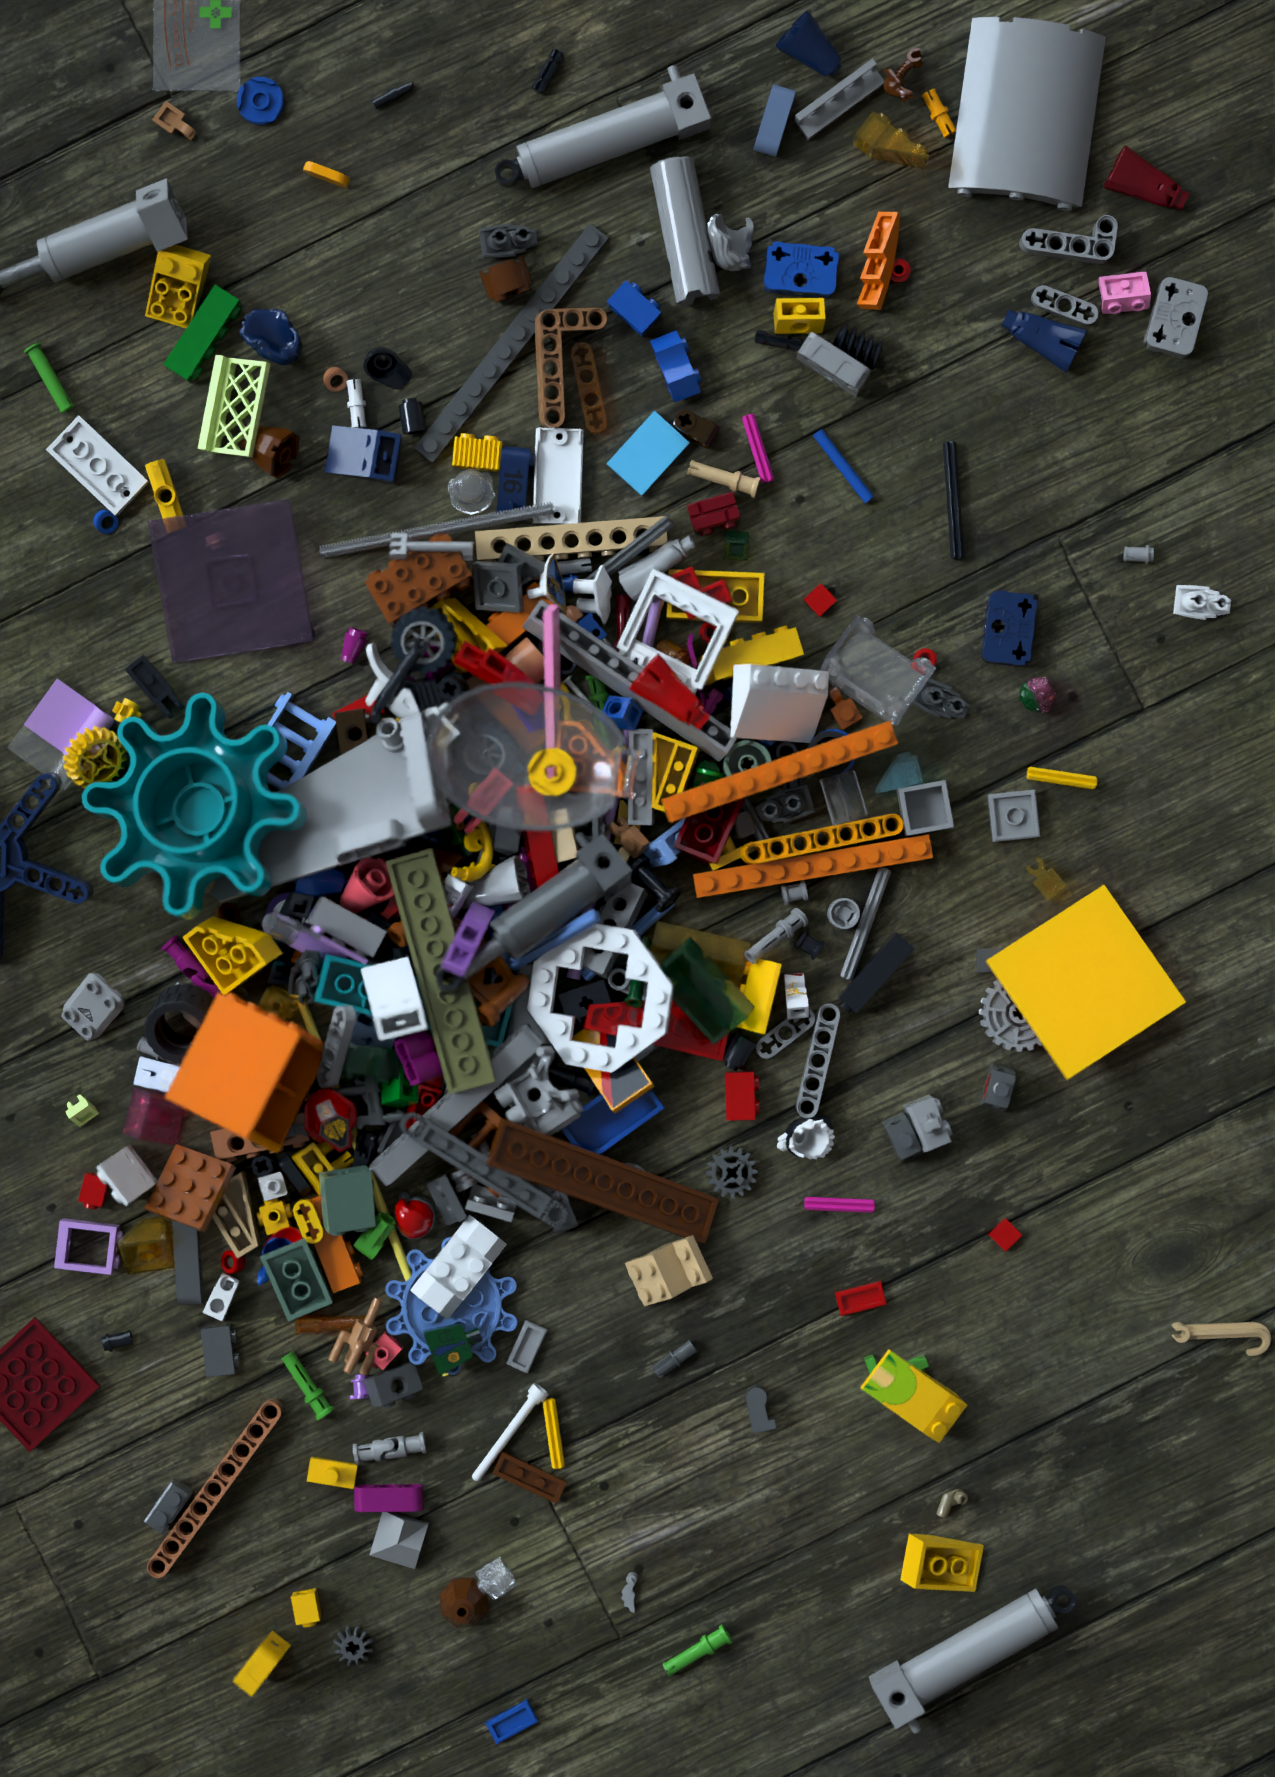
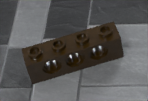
[334,708,373,755]

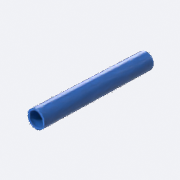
[813,429,874,504]

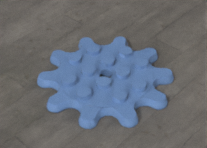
[385,1237,517,1375]

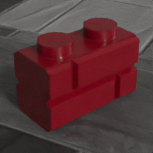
[687,491,741,537]

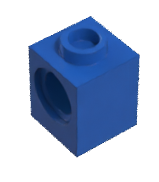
[600,695,644,731]

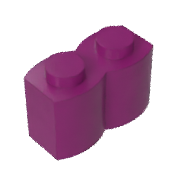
[394,1029,443,1086]

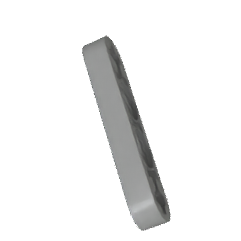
[317,1005,356,1089]

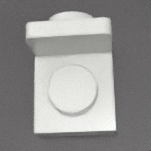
[257,1172,287,1201]

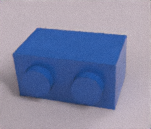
[607,281,661,337]

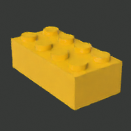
[666,569,764,623]

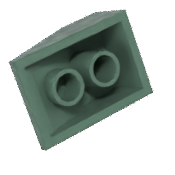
[260,1238,333,1322]

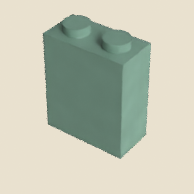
[319,1165,376,1236]

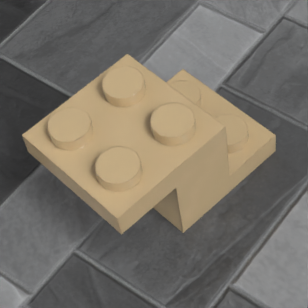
[625,1235,713,1306]

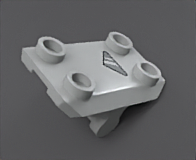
[61,973,124,1041]

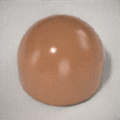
[323,367,348,392]
[560,606,584,623]

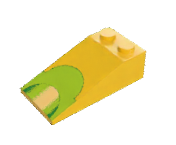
[860,1350,968,1443]

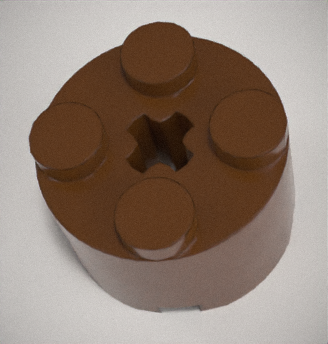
[479,256,534,303]

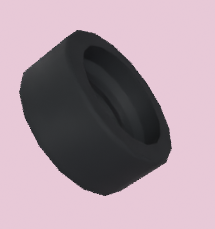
[807,731,852,776]

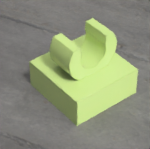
[66,1094,99,1127]

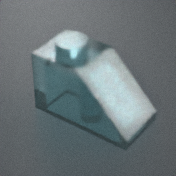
[874,752,923,794]

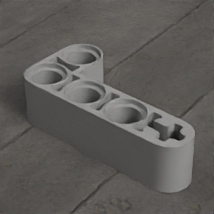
[1019,215,1118,264]

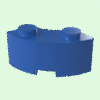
[650,331,702,403]

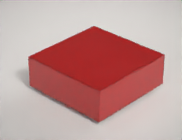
[803,583,837,617]
[988,1218,1022,1252]

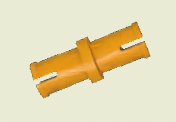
[921,88,956,138]

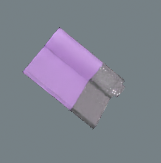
[7,678,116,791]
[262,911,368,965]

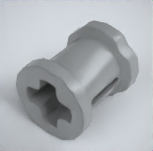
[781,880,808,905]

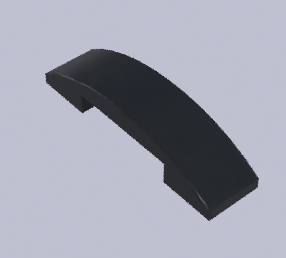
[266,892,314,986]

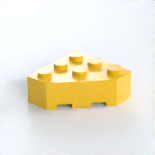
[182,916,282,995]

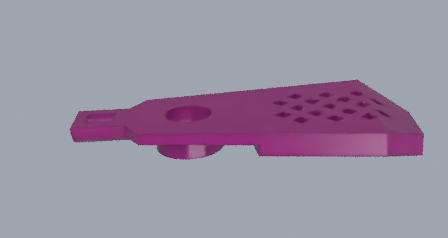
[686,633,707,705]

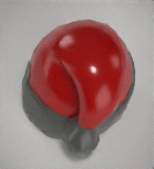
[395,1191,436,1239]

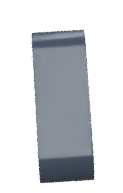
[753,84,796,157]

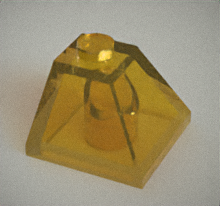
[118,1217,175,1275]

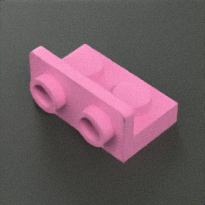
[1098,271,1151,314]

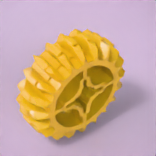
[62,726,127,789]

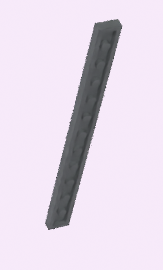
[414,223,609,463]

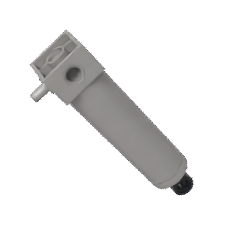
[495,65,711,189]
[868,1585,1076,1734]

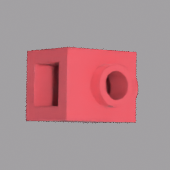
[365,1330,403,1370]

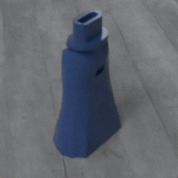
[1001,309,1087,373]

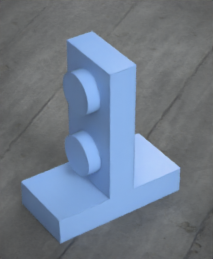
[642,817,686,868]

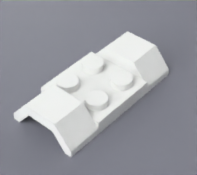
[410,1215,507,1320]

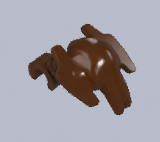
[883,48,923,103]

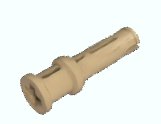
[687,460,761,498]

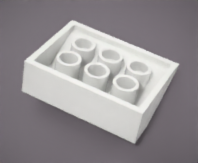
[731,664,829,743]

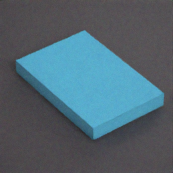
[607,411,690,496]

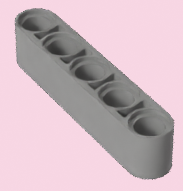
[796,1003,840,1118]

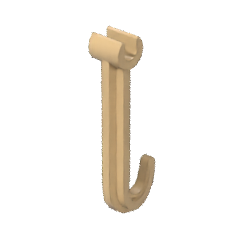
[1171,1322,1271,1356]

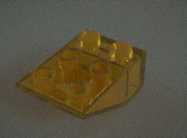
[852,111,929,169]

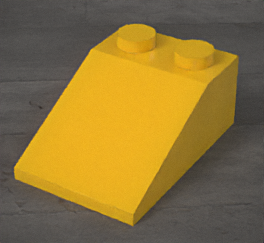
[900,1534,984,1592]

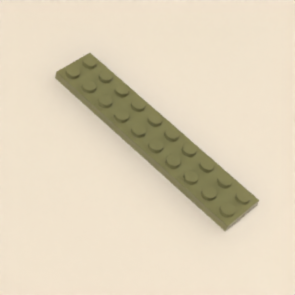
[386,848,497,1094]

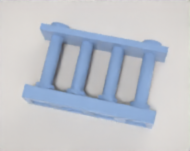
[267,692,336,791]

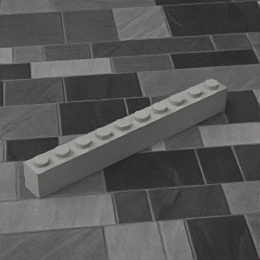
[522,599,737,762]

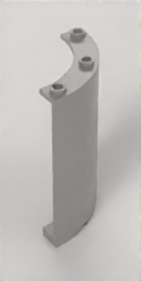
[948,17,1106,211]

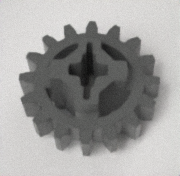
[706,1146,758,1198]

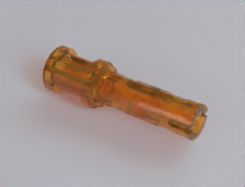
[295,1313,366,1335]

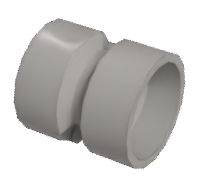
[827,898,860,929]

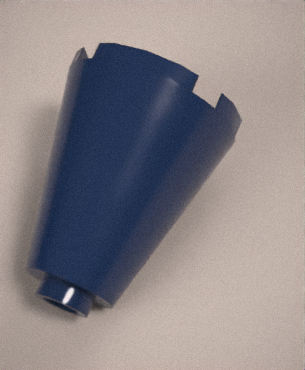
[775,11,841,77]

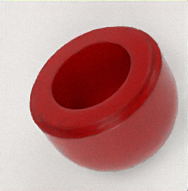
[221,1250,246,1274]

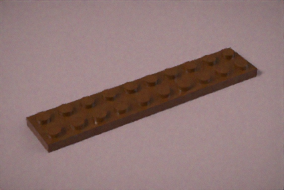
[486,1119,719,1244]

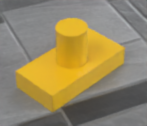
[709,836,756,871]
[307,1456,358,1489]

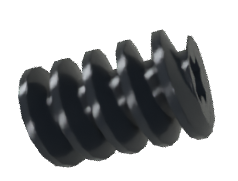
[832,324,883,370]

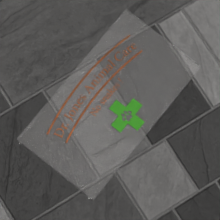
[153,0,240,92]

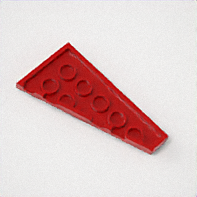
[583,992,738,1061]

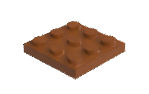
[145,1144,236,1233]

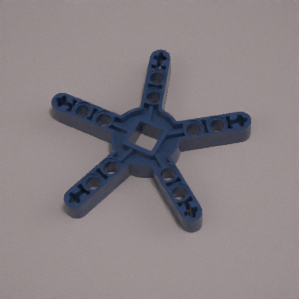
[0,772,94,958]

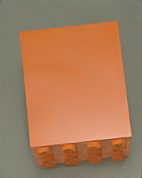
[165,992,324,1154]

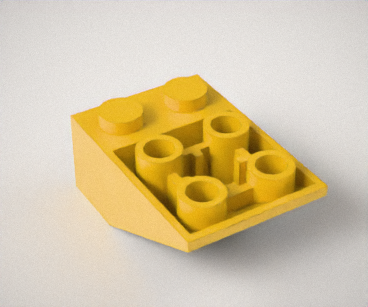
[145,244,211,328]

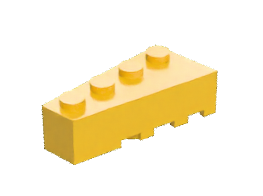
[696,625,804,686]

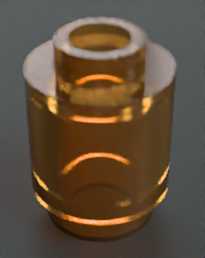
[655,639,690,665]

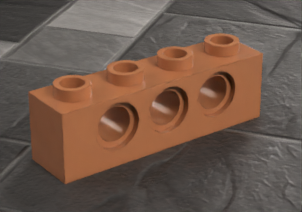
[210,1112,312,1162]

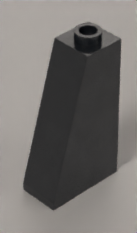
[838,932,915,1013]

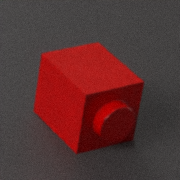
[78,1172,110,1210]

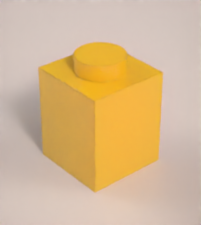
[291,1588,322,1627]

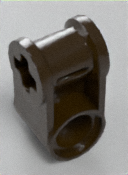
[673,410,720,449]

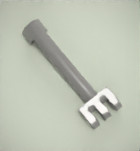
[390,533,473,561]

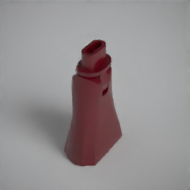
[1104,145,1189,210]

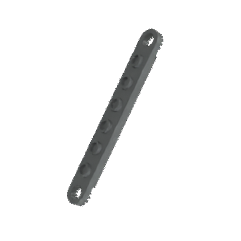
[401,1112,568,1227]

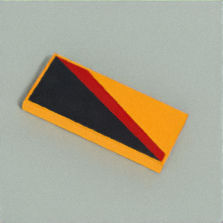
[572,1029,654,1113]

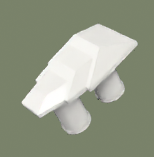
[573,565,612,624]
[1173,585,1231,620]

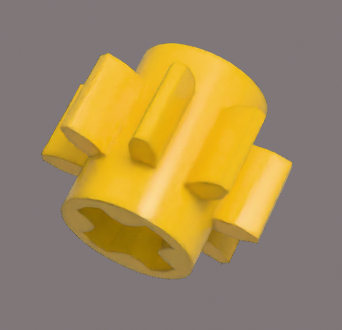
[112,698,143,723]

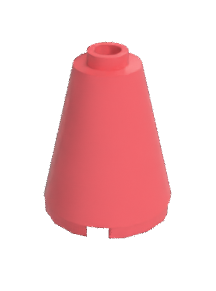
[340,856,395,914]

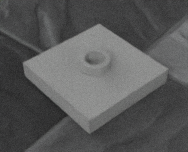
[987,790,1040,842]

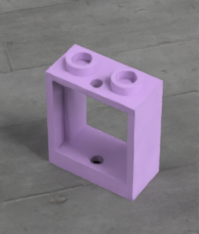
[54,1218,123,1275]

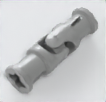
[353,1432,427,1465]

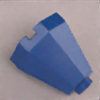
[290,866,348,898]

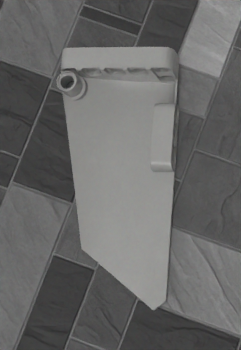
[209,712,451,903]

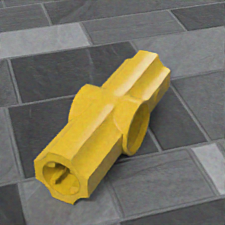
[145,459,188,534]

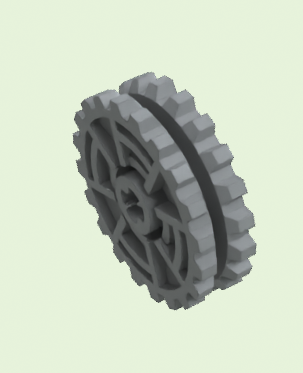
[979,979,1042,1052]

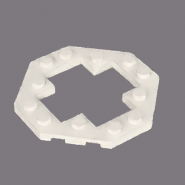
[527,923,674,1073]

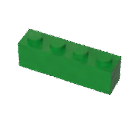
[163,285,242,383]

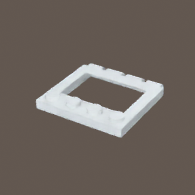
[617,569,739,694]

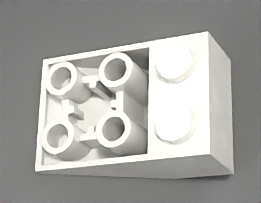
[361,957,427,1041]
[96,1145,158,1206]

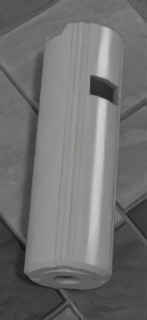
[650,156,720,305]

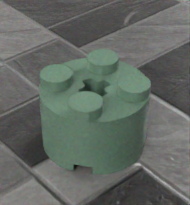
[723,740,771,777]

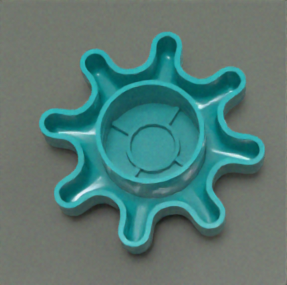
[82,693,307,920]

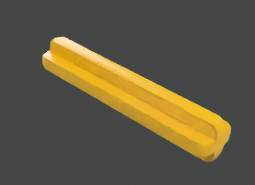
[1026,767,1097,789]
[543,1398,565,1469]

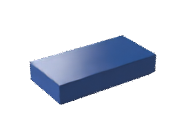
[485,1699,539,1744]

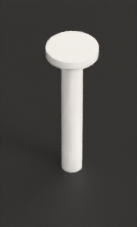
[562,674,595,713]

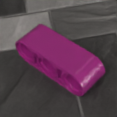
[354,1484,423,1512]

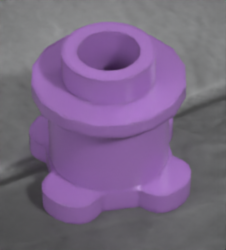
[350,1374,370,1399]

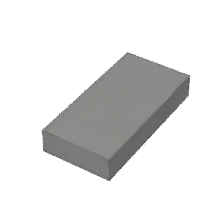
[506,1320,547,1374]

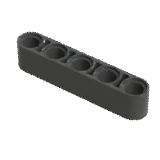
[172,1220,203,1306]

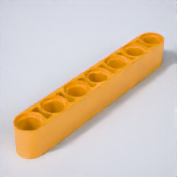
[740,814,903,864]

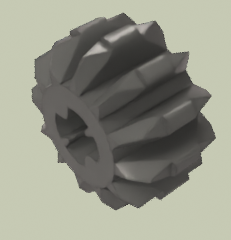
[333,1625,374,1667]

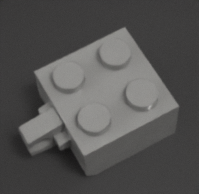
[903,1095,953,1152]

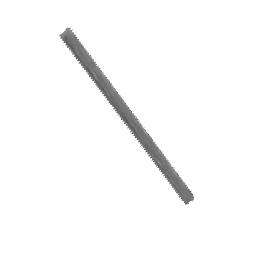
[320,501,554,559]

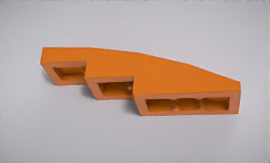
[857,212,900,310]

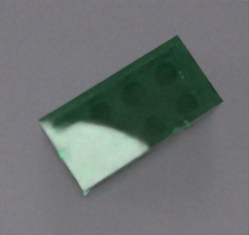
[659,937,755,1044]

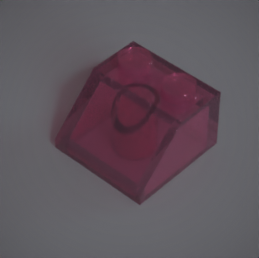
[122,1087,186,1145]

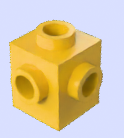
[257,1197,293,1235]

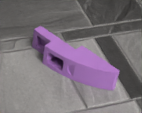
[441,901,495,977]

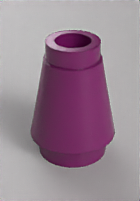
[341,627,368,664]

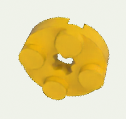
[528,748,577,796]

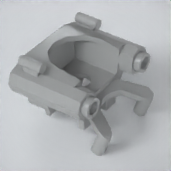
[495,1046,584,1136]

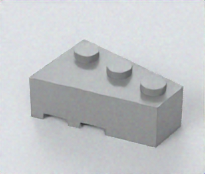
[305,897,386,959]

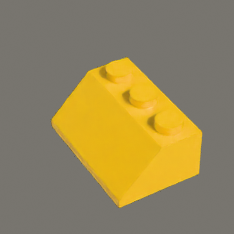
[732,959,782,1034]

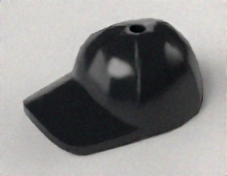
[363,347,413,390]

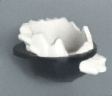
[777,1115,835,1159]

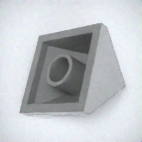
[370,1512,429,1569]

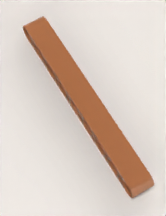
[147,1398,283,1578]

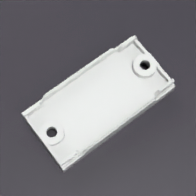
[46,415,149,516]
[533,427,584,525]

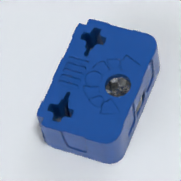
[763,242,839,299]

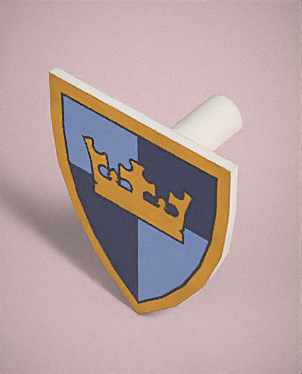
[528,554,566,613]

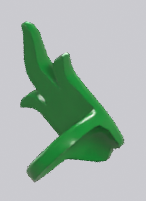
[687,760,724,790]

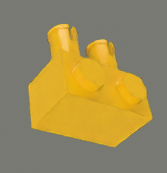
[290,1142,354,1195]

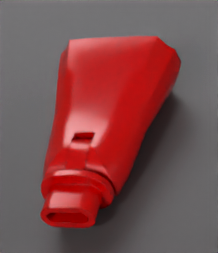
[628,653,710,730]

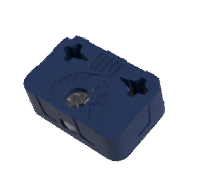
[981,590,1037,667]

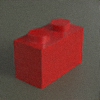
[725,1071,760,1121]

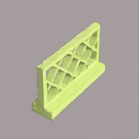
[198,355,270,458]

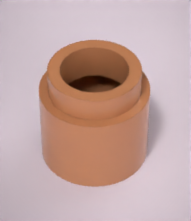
[504,637,545,685]

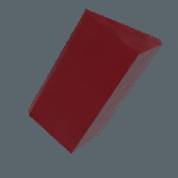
[673,782,745,864]

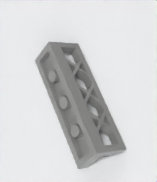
[794,58,884,140]
[628,729,656,826]

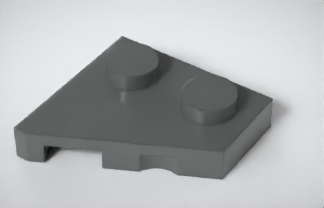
[498,543,546,585]

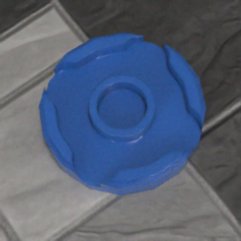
[237,77,284,125]

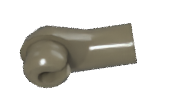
[936,1489,968,1518]

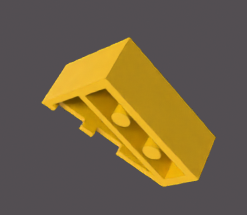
[429,598,508,673]
[652,732,700,813]

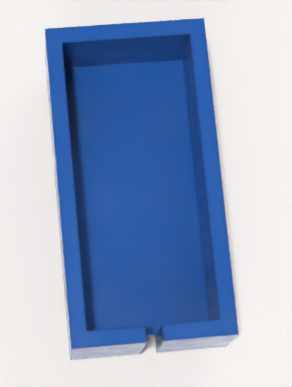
[562,1089,664,1154]

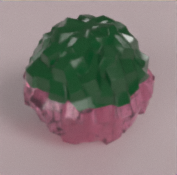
[1018,677,1057,713]

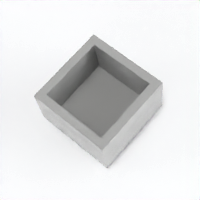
[896,780,954,836]

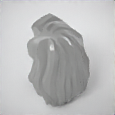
[708,214,754,272]

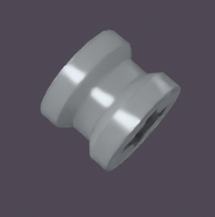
[449,1169,478,1193]

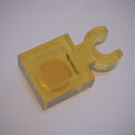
[1025,857,1067,901]

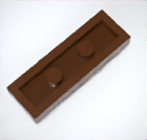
[492,1451,567,1504]

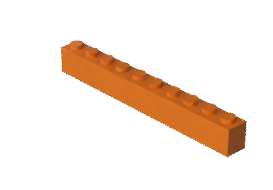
[661,721,898,822]
[693,834,933,898]

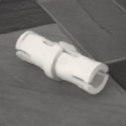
[346,379,367,428]

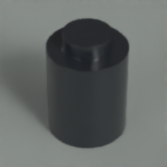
[398,398,426,435]
[723,1033,757,1071]

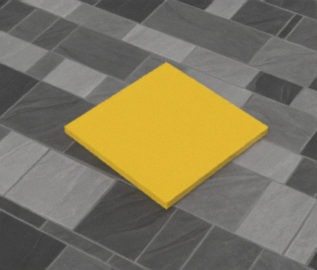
[986,885,1186,1080]

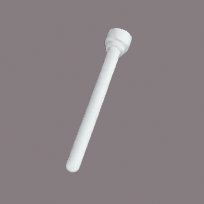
[472,1383,549,1481]

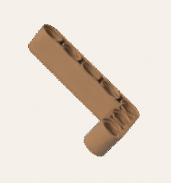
[535,308,607,428]

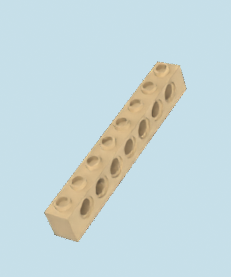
[475,516,668,562]

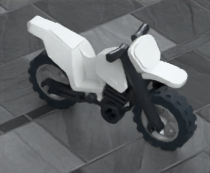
[365,607,517,805]

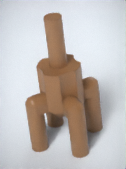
[328,1297,383,1376]

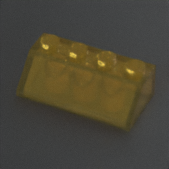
[650,921,750,989]

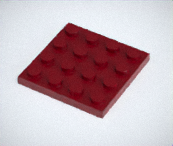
[0,1316,100,1452]

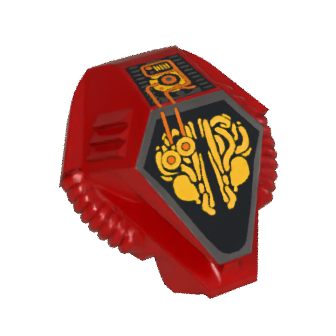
[304,1089,357,1152]

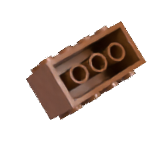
[364,533,473,628]

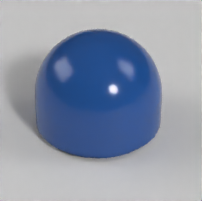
[93,509,119,534]

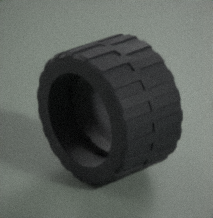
[144,984,216,1064]

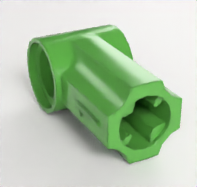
[353,1211,396,1260]

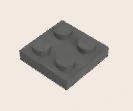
[472,561,523,613]

